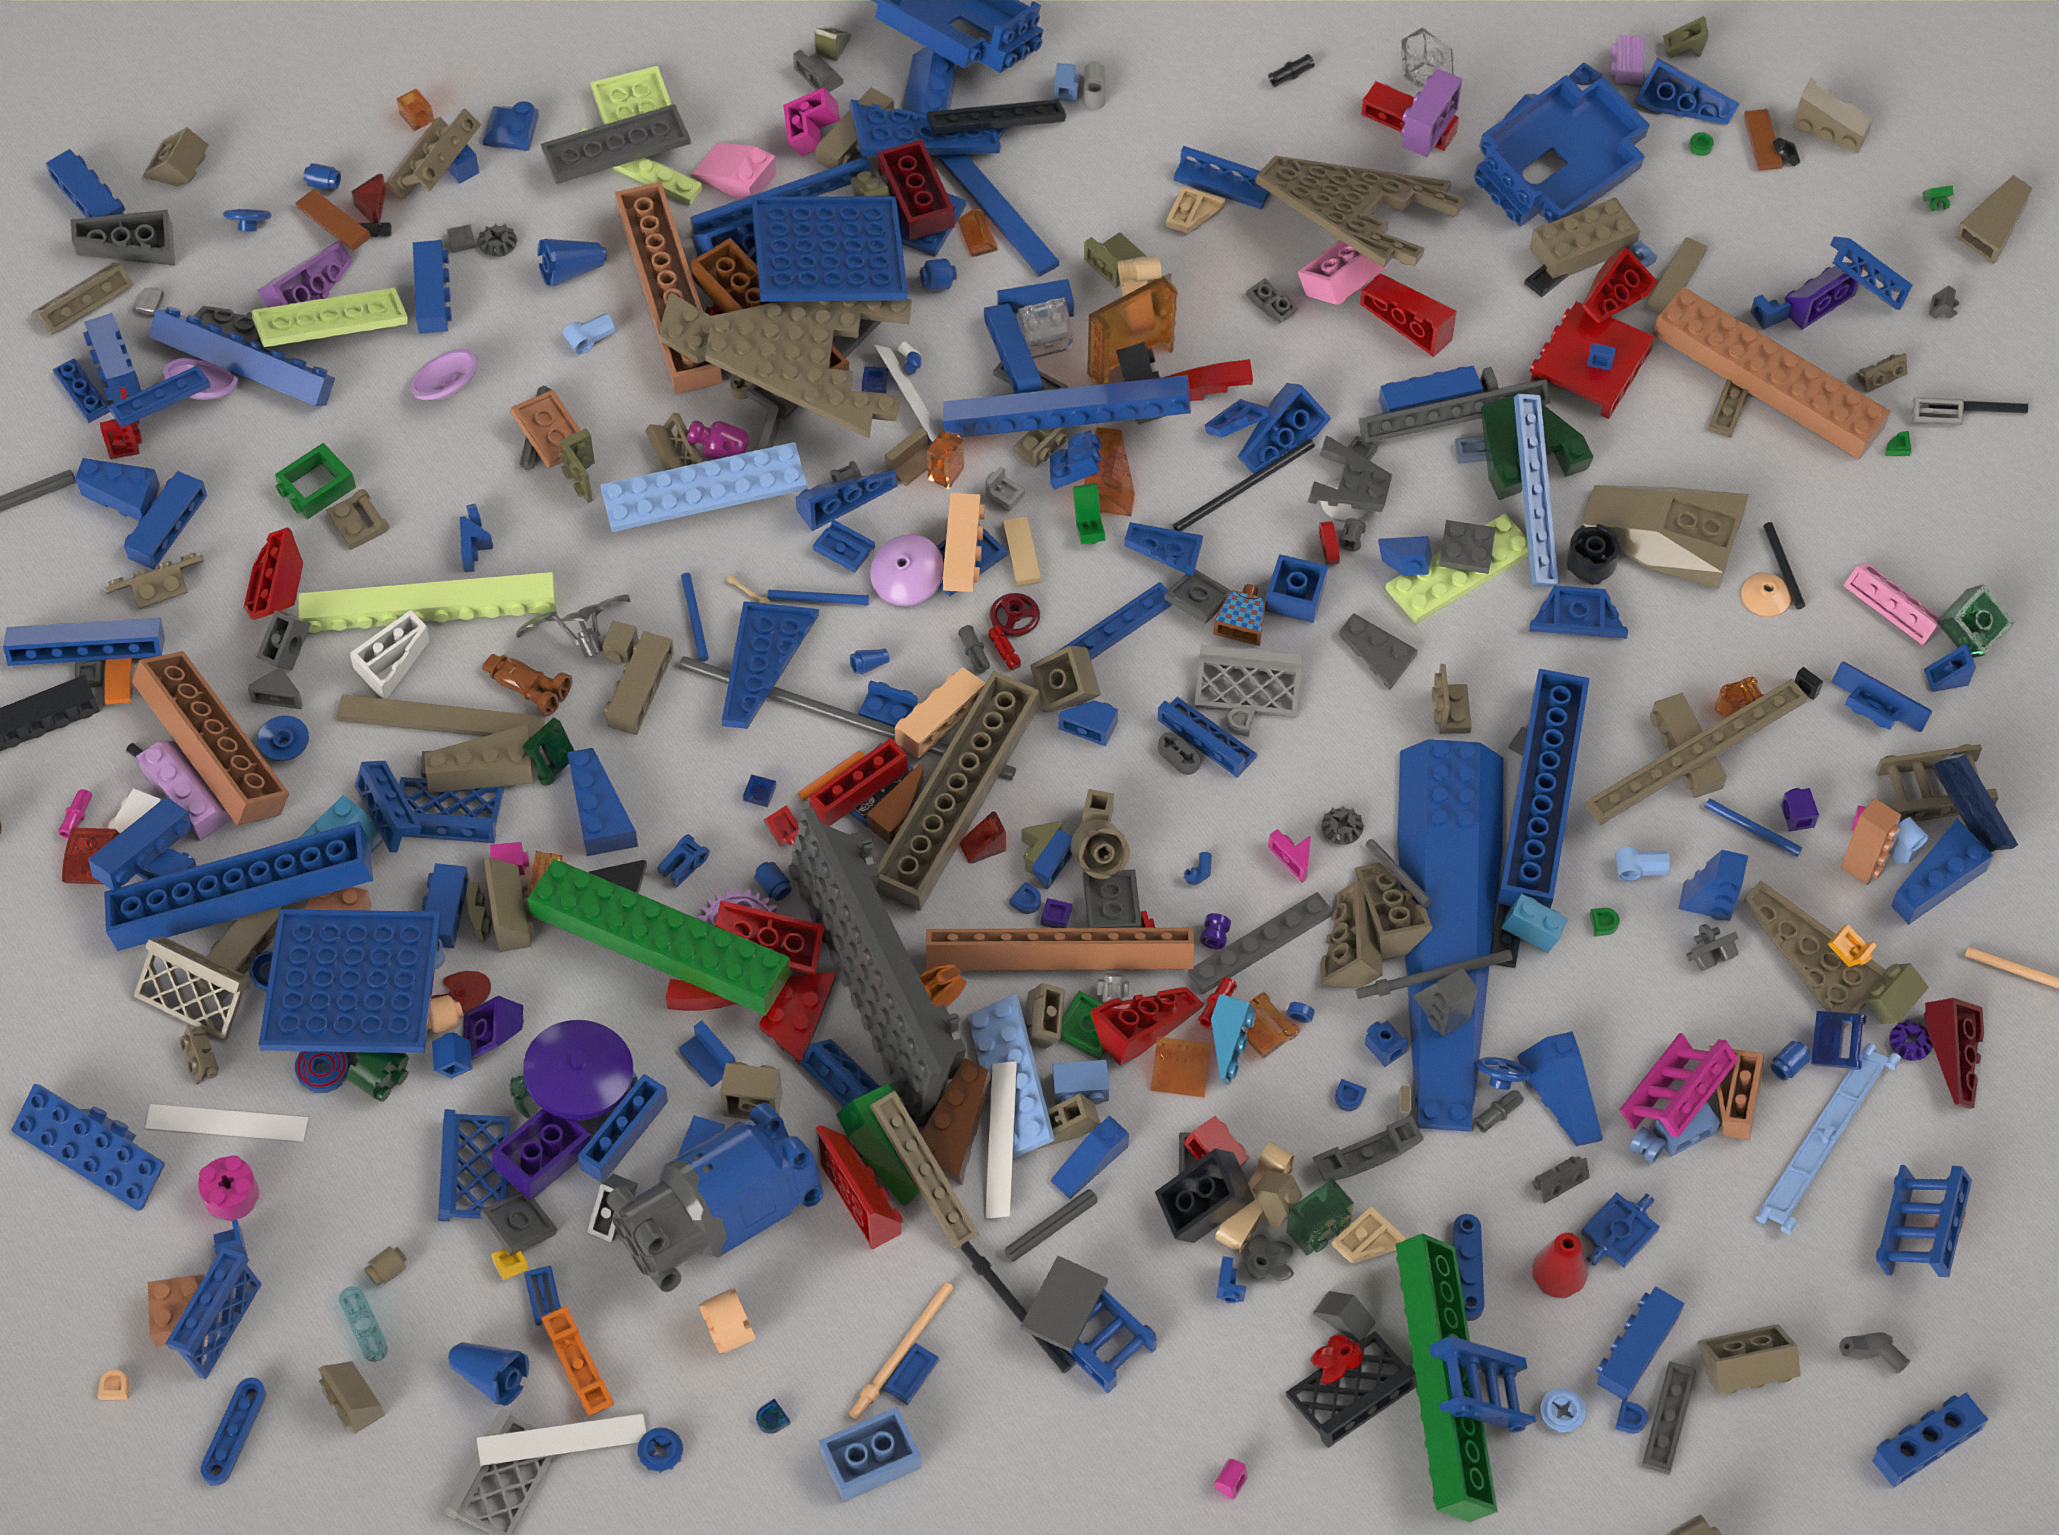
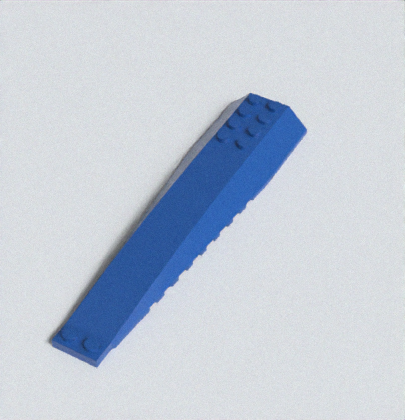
[1397,739,1504,1132]

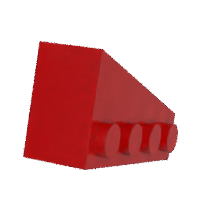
[1360,273,1457,357]

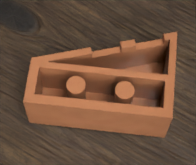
[1709,1045,1764,1140]

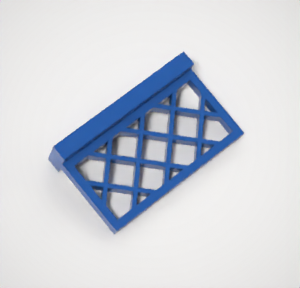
[399,777,504,843]
[438,1109,510,1221]
[166,1247,262,1379]

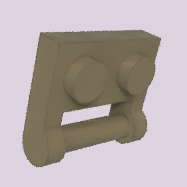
[326,489,390,550]

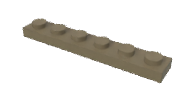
[870,1091,979,1249]

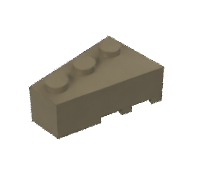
[1793,77,1873,152]

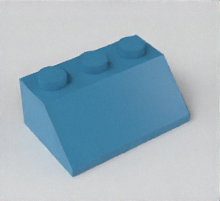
[299,795,384,853]

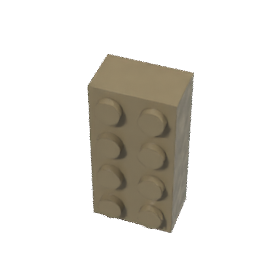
[1530,197,1640,279]

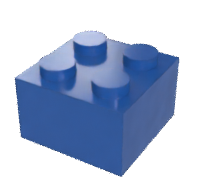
[1265,554,1328,623]

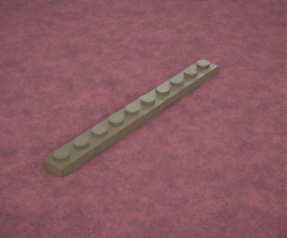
[1585,679,1808,825]

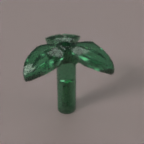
[509,1076,531,1119]

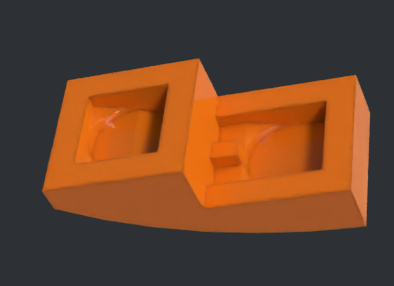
[104,658,134,705]

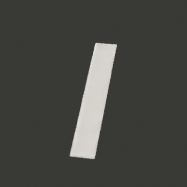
[874,344,953,453]
[985,1061,1017,1219]
[145,1104,309,1142]
[476,1414,646,1466]

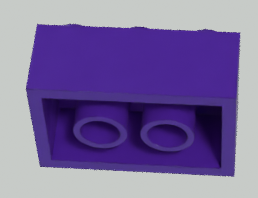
[492,1108,591,1201]

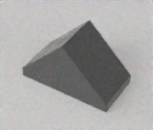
[248,667,303,709]
[1313,1291,1376,1343]

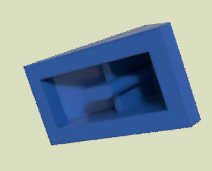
[1924,644,1976,692]

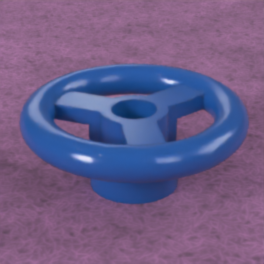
[223,209,272,231]
[1477,1057,1530,1090]

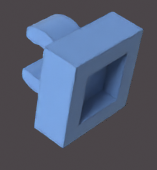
[1629,240,1657,268]

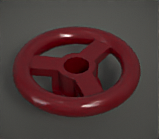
[990,593,1040,636]

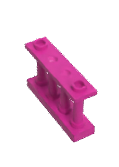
[1619,1033,1739,1137]

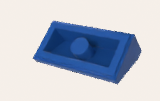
[1032,830,1073,889]

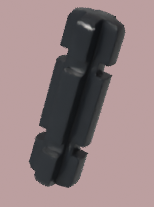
[359,222,392,237]

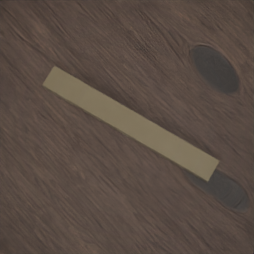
[337,694,545,738]

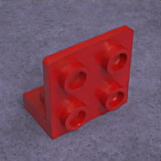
[100,387,143,459]

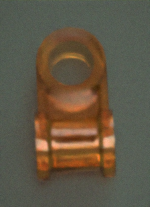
[1715,677,1765,717]

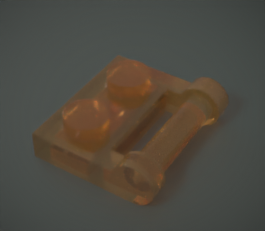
[1246,992,1300,1059]

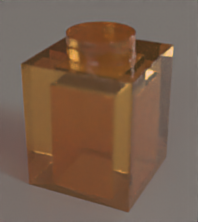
[397,88,434,131]

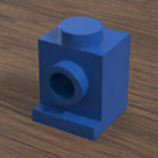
[1365,1020,1408,1067]

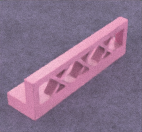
[1843,563,1947,645]

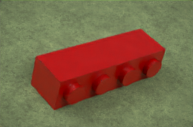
[1361,81,1459,151]
[809,738,908,826]

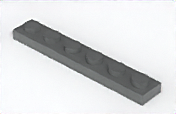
[1188,892,1333,994]

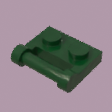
[523,717,574,786]

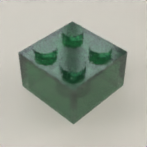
[1936,584,2015,658]
[1286,1178,1354,1256]

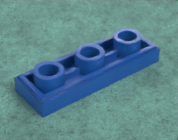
[53,358,110,423]

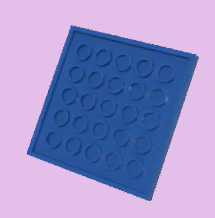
[752,196,908,302]
[259,909,441,1053]

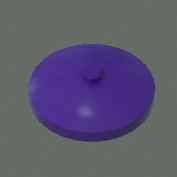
[523,1020,633,1120]

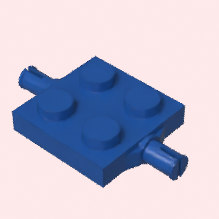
[1581,1192,1660,1268]

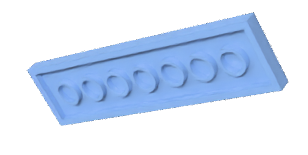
[600,442,807,532]

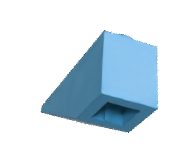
[1211,994,1256,1085]

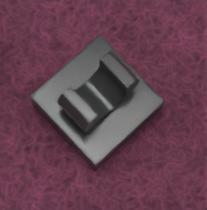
[1929,286,1959,319]

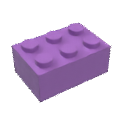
[1401,68,1463,158]

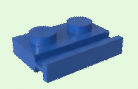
[813,519,875,573]

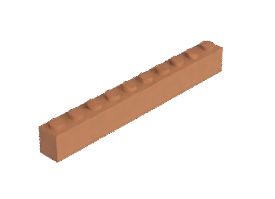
[926,927,1194,971]

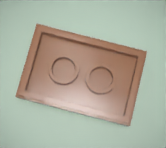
[510,390,581,469]

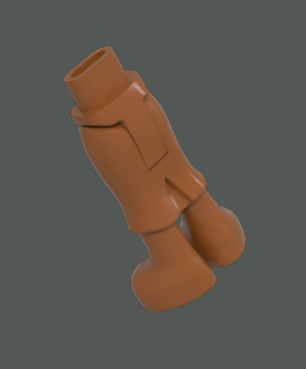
[482,654,572,715]

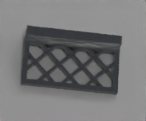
[1286,1331,1417,1448]

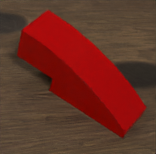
[665,978,737,1011]

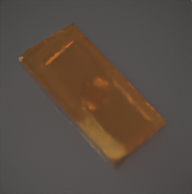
[957,207,999,257]

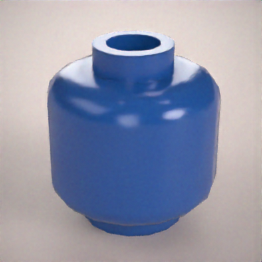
[920,258,957,291]

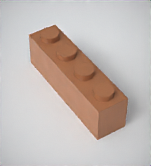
[1841,798,1902,885]

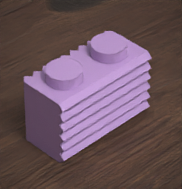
[1610,35,1645,86]

